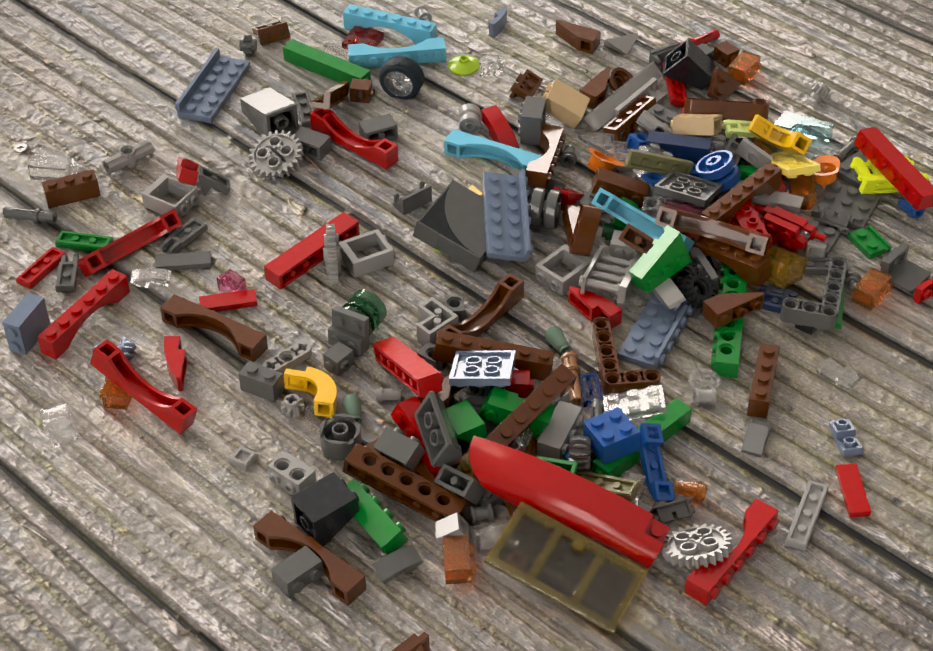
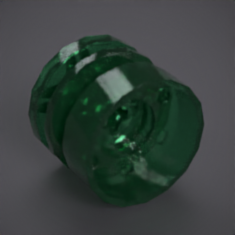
[342,290,387,336]

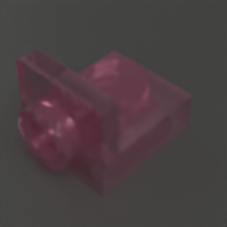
[217,268,247,292]

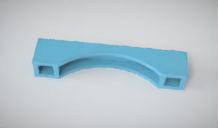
[343,4,437,44]
[348,37,446,68]
[444,129,542,174]
[591,187,695,253]

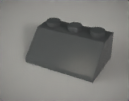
[414,391,462,467]

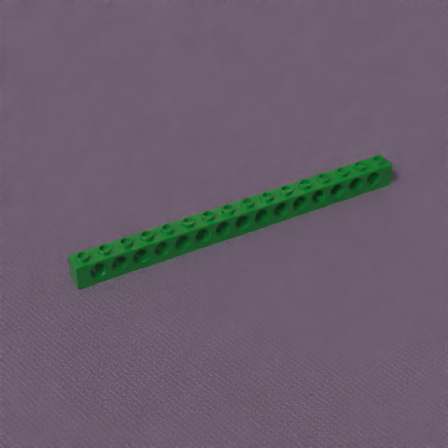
[710,164,758,378]

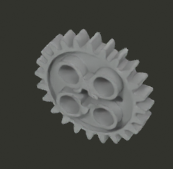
[248,130,304,181]
[323,224,342,284]
[662,523,733,569]

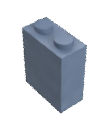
[2,293,50,355]

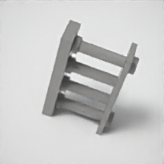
[578,245,642,304]

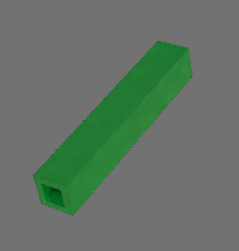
[283,39,371,87]
[592,398,692,477]

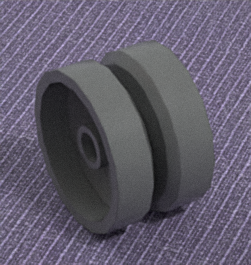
[529,187,562,230]

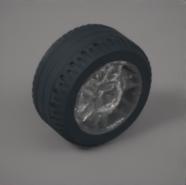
[379,56,424,100]

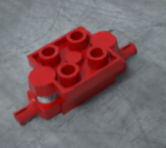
[754,204,827,255]

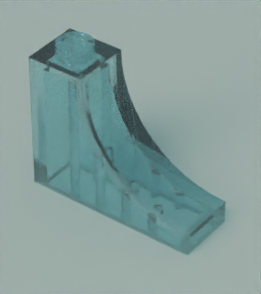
[773,110,834,142]

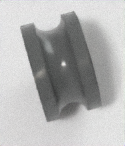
[844,272,862,291]

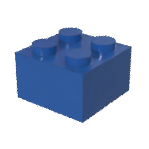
[583,407,640,464]

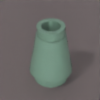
[545,326,570,355]
[342,394,362,423]

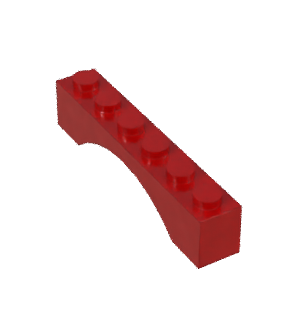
[310,108,398,169]
[76,209,183,278]
[37,269,130,360]
[90,339,197,434]
[684,498,779,606]

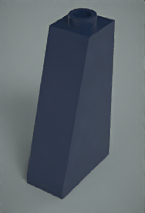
[646,131,715,164]

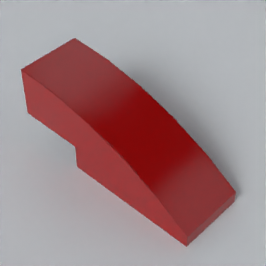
[481,105,519,149]
[176,157,199,186]
[568,286,622,329]
[164,336,188,391]

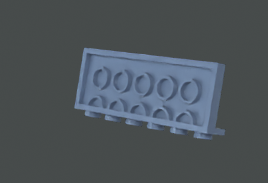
[175,48,251,123]
[482,169,533,263]
[617,285,701,370]

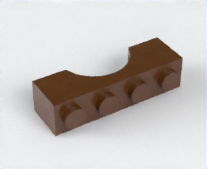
[747,343,780,419]

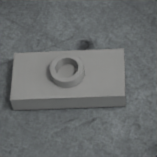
[735,138,773,169]

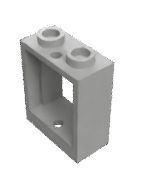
[141,174,199,218]
[339,229,396,278]
[535,244,592,296]

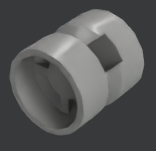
[459,103,481,135]

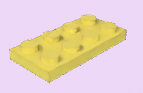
[770,151,821,178]

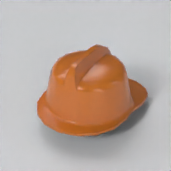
[587,148,625,172]
[812,155,840,189]

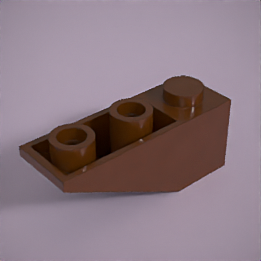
[555,20,601,54]
[579,66,610,109]
[702,292,764,328]

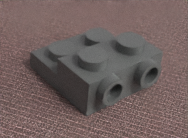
[328,305,369,357]

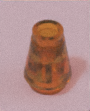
[674,480,707,502]

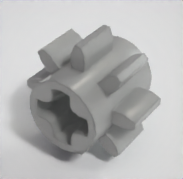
[810,82,831,103]
[280,394,305,419]

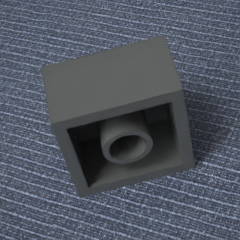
[518,96,546,146]

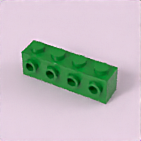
[347,478,408,555]

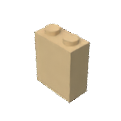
[542,78,590,129]
[670,114,722,136]

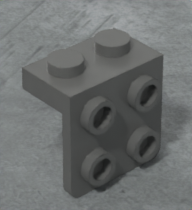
[879,242,931,293]

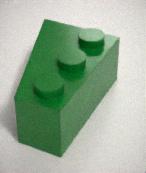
[629,225,692,294]
[479,387,555,439]

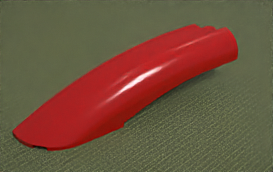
[469,436,670,569]

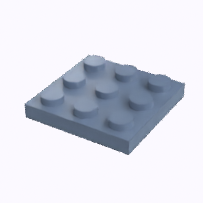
[449,350,516,388]

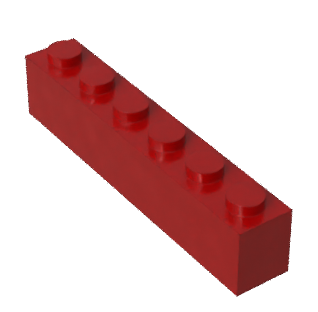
[854,127,933,211]
[264,212,360,290]
[373,336,443,398]

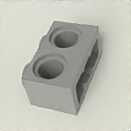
[268,451,317,495]

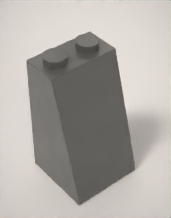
[240,87,299,136]

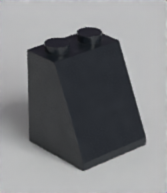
[663,38,715,90]
[290,472,359,547]

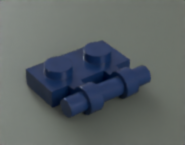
[758,284,798,313]

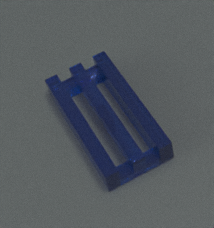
[578,372,603,407]

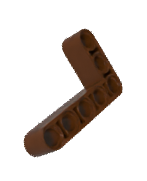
[684,98,769,121]
[562,204,602,257]
[592,317,661,398]

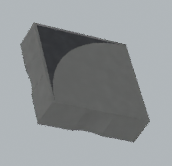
[413,180,487,272]

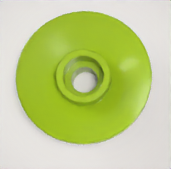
[448,55,480,75]

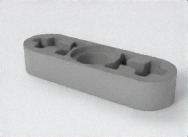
[262,341,312,373]

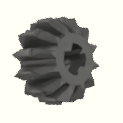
[569,435,591,471]

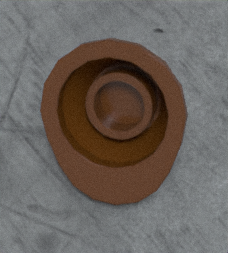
[608,67,633,92]

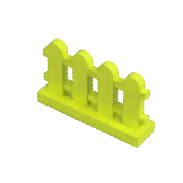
[850,155,930,194]

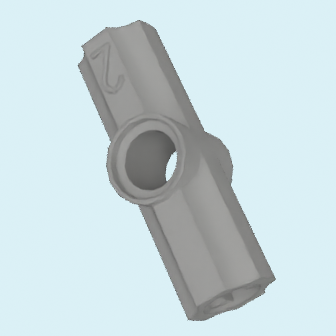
[636,110,673,134]
[102,139,155,174]

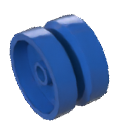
[696,150,741,193]

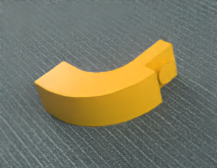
[748,114,812,155]
[284,366,337,418]

